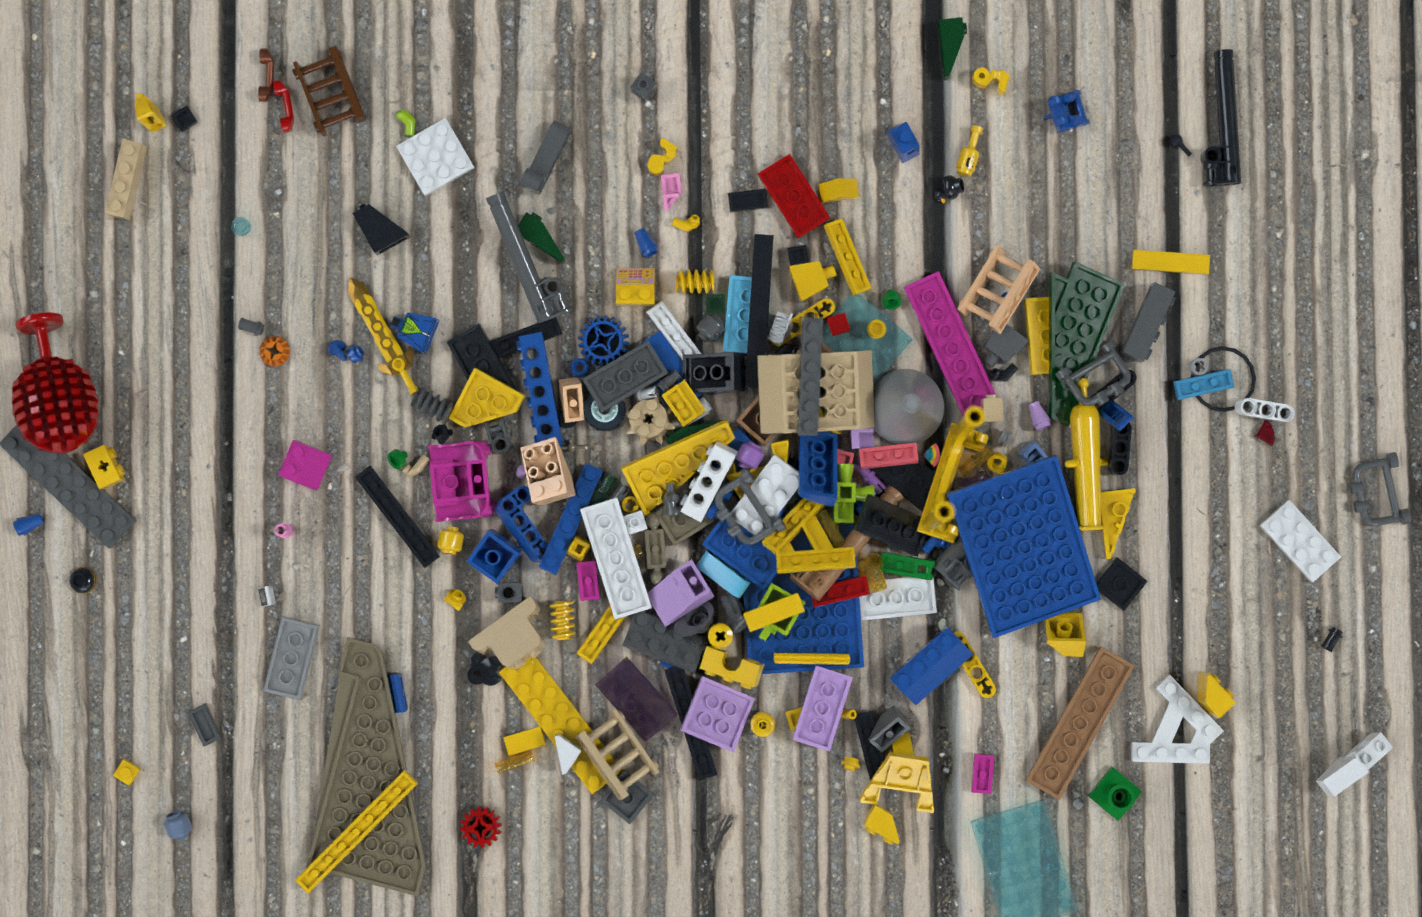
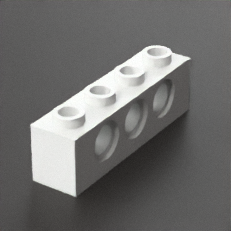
[680,441,738,522]

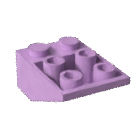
[648,560,715,627]

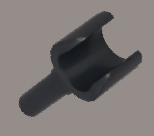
[1168,134,1192,157]

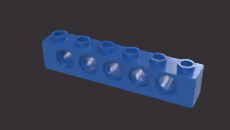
[516,332,564,446]

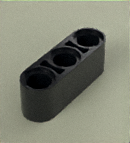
[1108,422,1132,476]

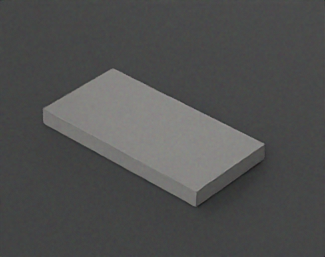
[263,616,320,700]

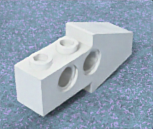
[1316,732,1393,796]

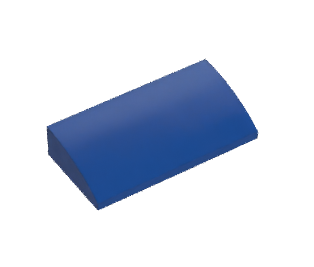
[799,431,838,506]

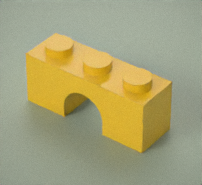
[700,645,765,689]

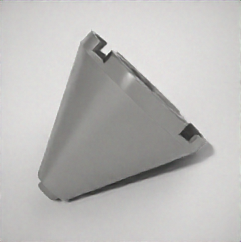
[873,369,944,444]

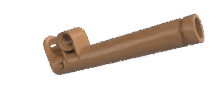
[789,486,904,601]

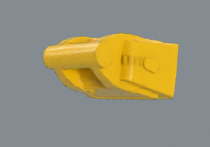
[134,93,167,133]

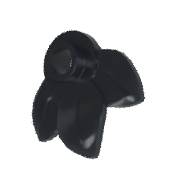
[467,652,502,686]

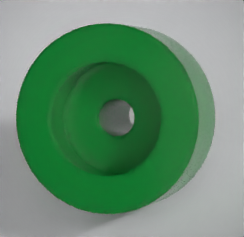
[882,289,901,310]
[387,449,408,470]

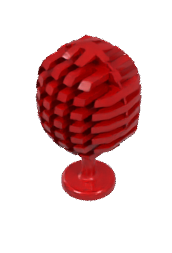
[11,312,99,454]

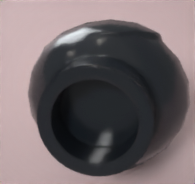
[934,175,964,204]

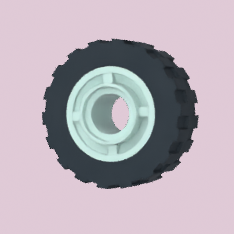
[583,394,626,431]

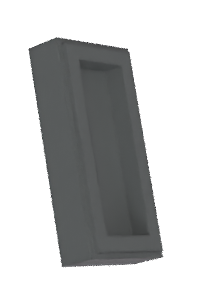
[187,703,222,746]

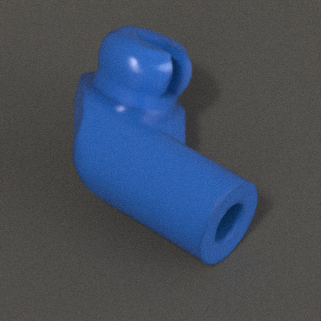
[921,536,950,554]

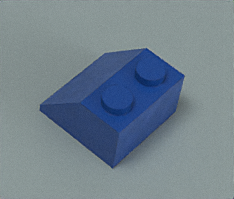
[466,528,523,584]

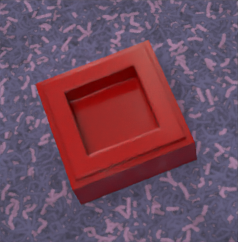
[826,312,851,337]

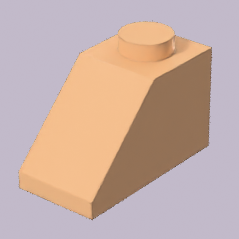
[558,377,584,423]

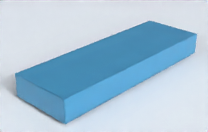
[1173,369,1234,400]

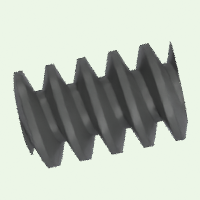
[411,386,453,425]

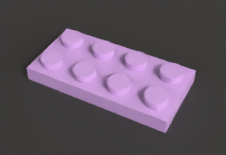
[793,665,853,752]

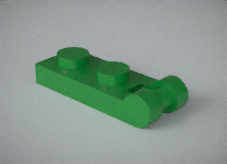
[879,552,935,580]

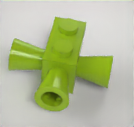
[834,464,875,524]

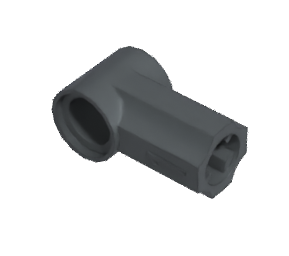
[720,593,748,633]

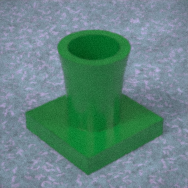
[1087,766,1142,821]

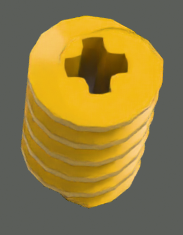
[676,269,715,294]
[550,600,575,640]
[708,622,733,648]

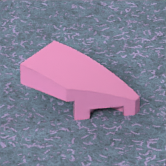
[661,173,682,211]

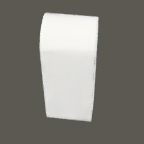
[1235,398,1295,422]

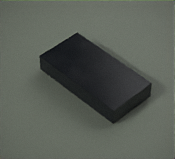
[728,189,768,213]

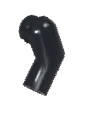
[772,343,800,355]
[990,363,1018,382]

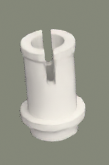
[634,385,660,401]

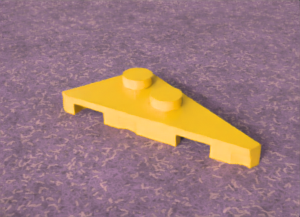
[1101,488,1136,559]

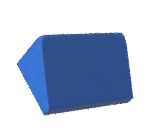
[388,673,408,713]

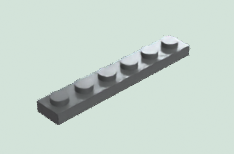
[797,317,823,436]

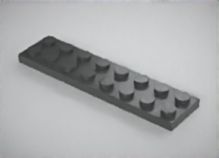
[0,425,137,549]

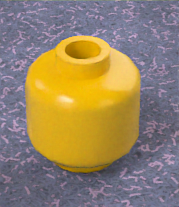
[437,526,464,555]
[750,711,775,737]

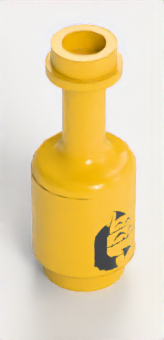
[956,125,983,177]

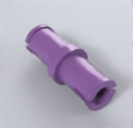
[854,460,886,495]

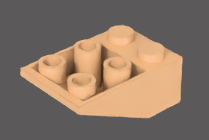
[520,437,576,506]

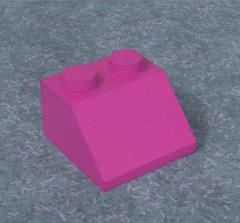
[278,440,333,490]

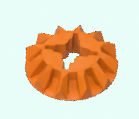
[259,336,290,367]

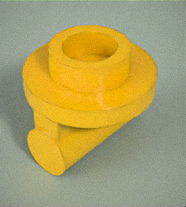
[444,589,466,611]

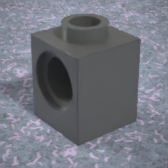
[630,72,657,103]
[495,582,523,603]

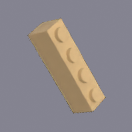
[105,139,147,221]

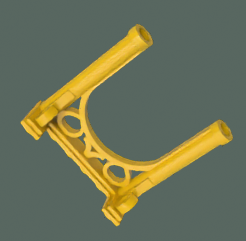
[917,406,989,543]

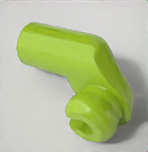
[396,109,416,137]

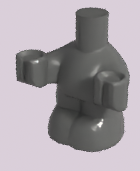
[663,483,687,515]

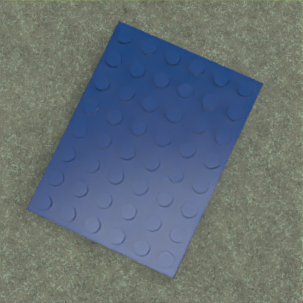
[946,455,1101,638]
[743,515,864,674]

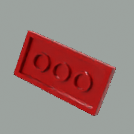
[757,154,830,239]

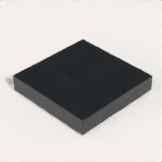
[1096,557,1148,611]

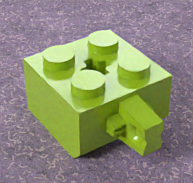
[757,583,806,641]

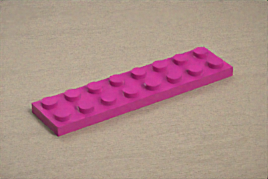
[904,271,996,417]

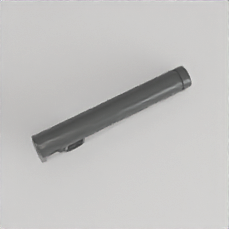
[486,191,573,323]
[933,535,972,591]

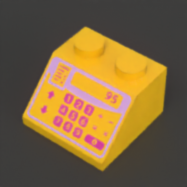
[616,268,655,306]

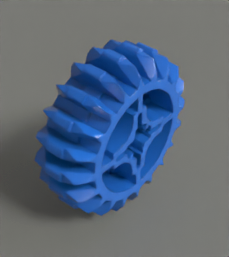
[578,315,629,367]

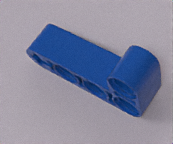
[494,485,548,563]

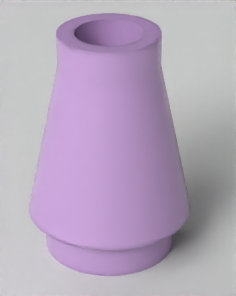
[1028,401,1051,431]

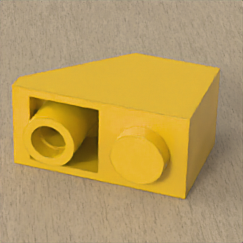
[863,804,900,845]

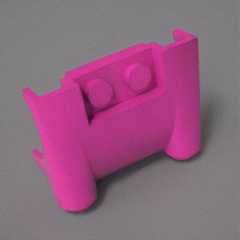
[428,440,496,522]

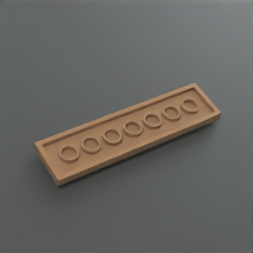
[1025,646,1135,800]

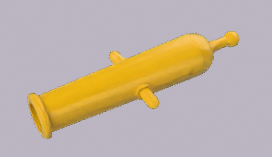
[1064,378,1109,531]

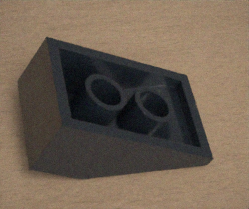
[683,352,745,393]

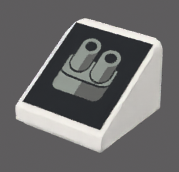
[258,586,276,607]

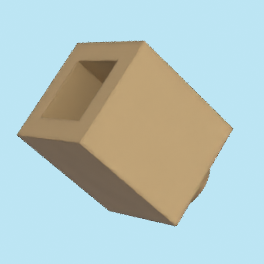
[981,395,1003,423]

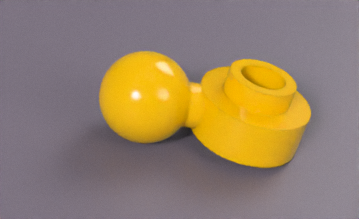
[987,452,1008,475]

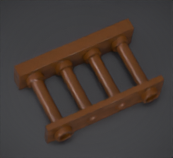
[292,46,366,137]

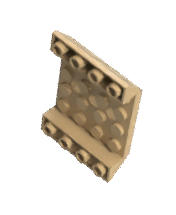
[757,350,875,433]

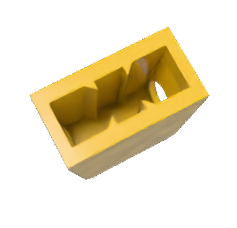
[789,261,837,303]

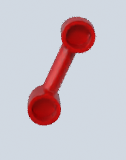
[273,80,295,133]

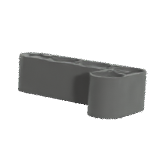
[520,120,572,195]

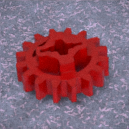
[460,805,502,849]

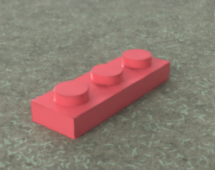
[859,443,919,469]

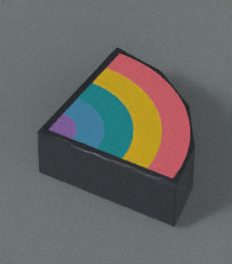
[921,441,940,469]

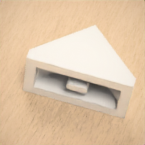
[555,734,582,775]

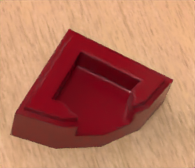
[1255,420,1275,446]

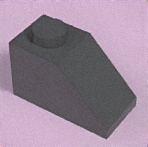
[869,705,910,752]

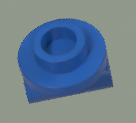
[327,340,348,361]

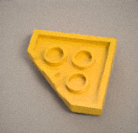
[448,368,526,428]

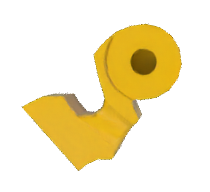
[972,67,1010,96]
[648,137,678,176]
[567,535,591,562]

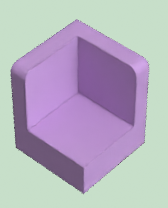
[850,428,874,449]

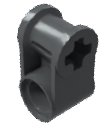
[484,417,511,455]

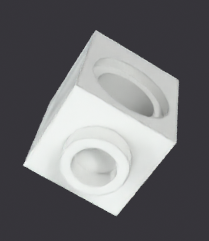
[623,510,648,535]

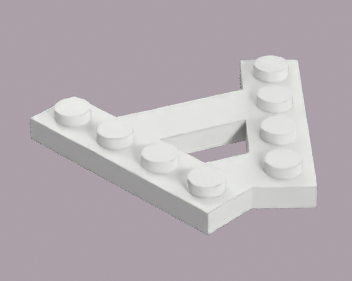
[1131,675,1223,764]

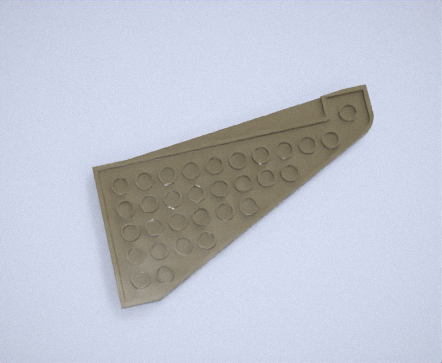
[306,637,427,896]

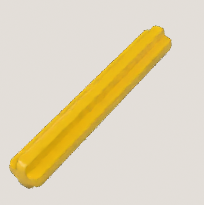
[774,653,850,665]

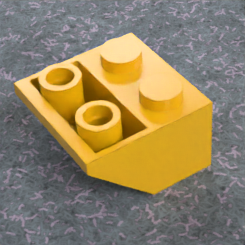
[1197,671,1236,718]

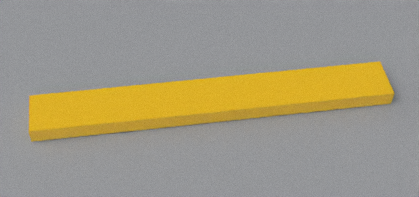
[294,770,418,894]

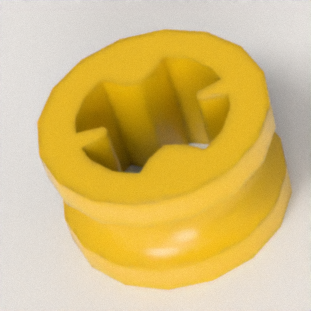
[622,496,639,513]

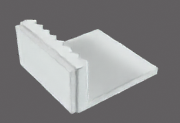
[767,311,793,345]

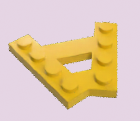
[762,498,856,574]

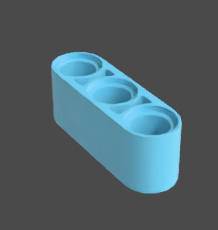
[696,550,751,598]

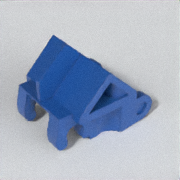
[1043,90,1090,133]

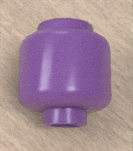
[736,441,764,470]

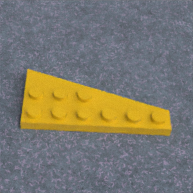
[621,419,735,517]

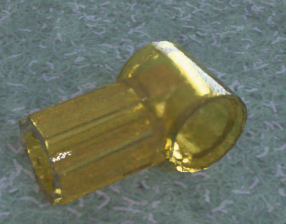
[857,552,887,593]

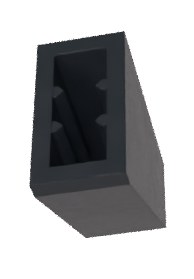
[352,204,411,256]

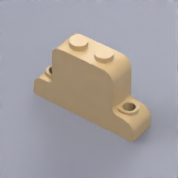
[468,596,545,669]

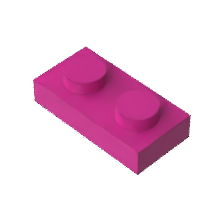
[576,561,600,601]
[971,753,994,794]

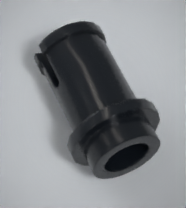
[1321,627,1343,652]

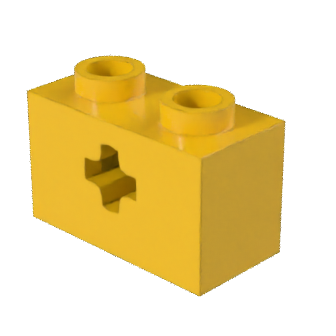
[83,445,125,490]

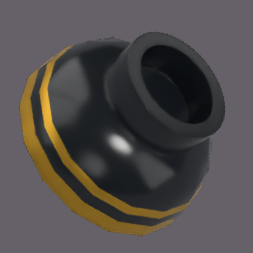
[69,567,97,594]

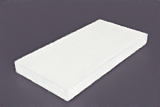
[859,577,937,621]

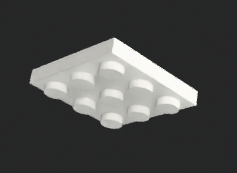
[396,118,474,196]

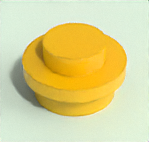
[867,320,886,339]
[841,757,860,772]

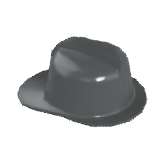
[674,601,714,637]

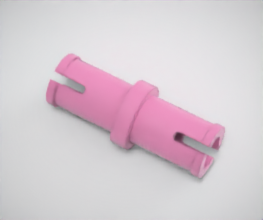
[274,523,294,538]

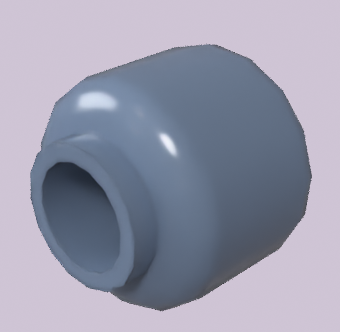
[163,810,192,840]

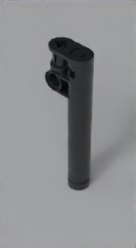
[1200,49,1241,187]

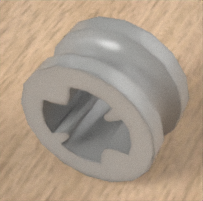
[1189,358,1208,376]
[996,429,1013,448]

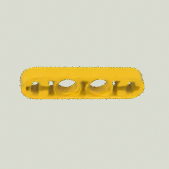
[770,298,835,347]
[954,631,996,698]

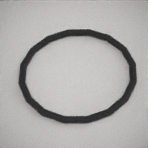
[1190,346,1256,412]

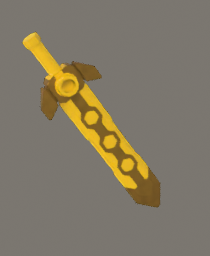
[348,278,419,395]

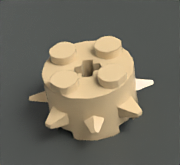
[625,397,675,446]

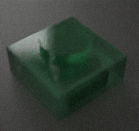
[705,294,725,314]

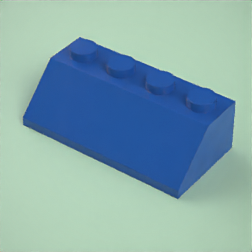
[890,626,973,705]

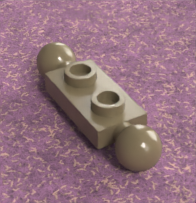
[645,513,667,585]

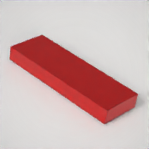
[811,575,870,607]

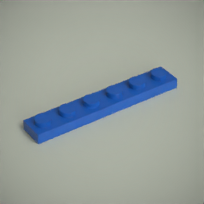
[538,463,603,576]

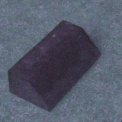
[595,656,678,742]

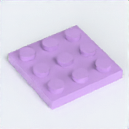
[680,676,755,752]

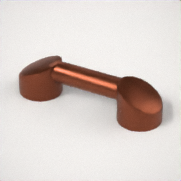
[258,48,275,102]

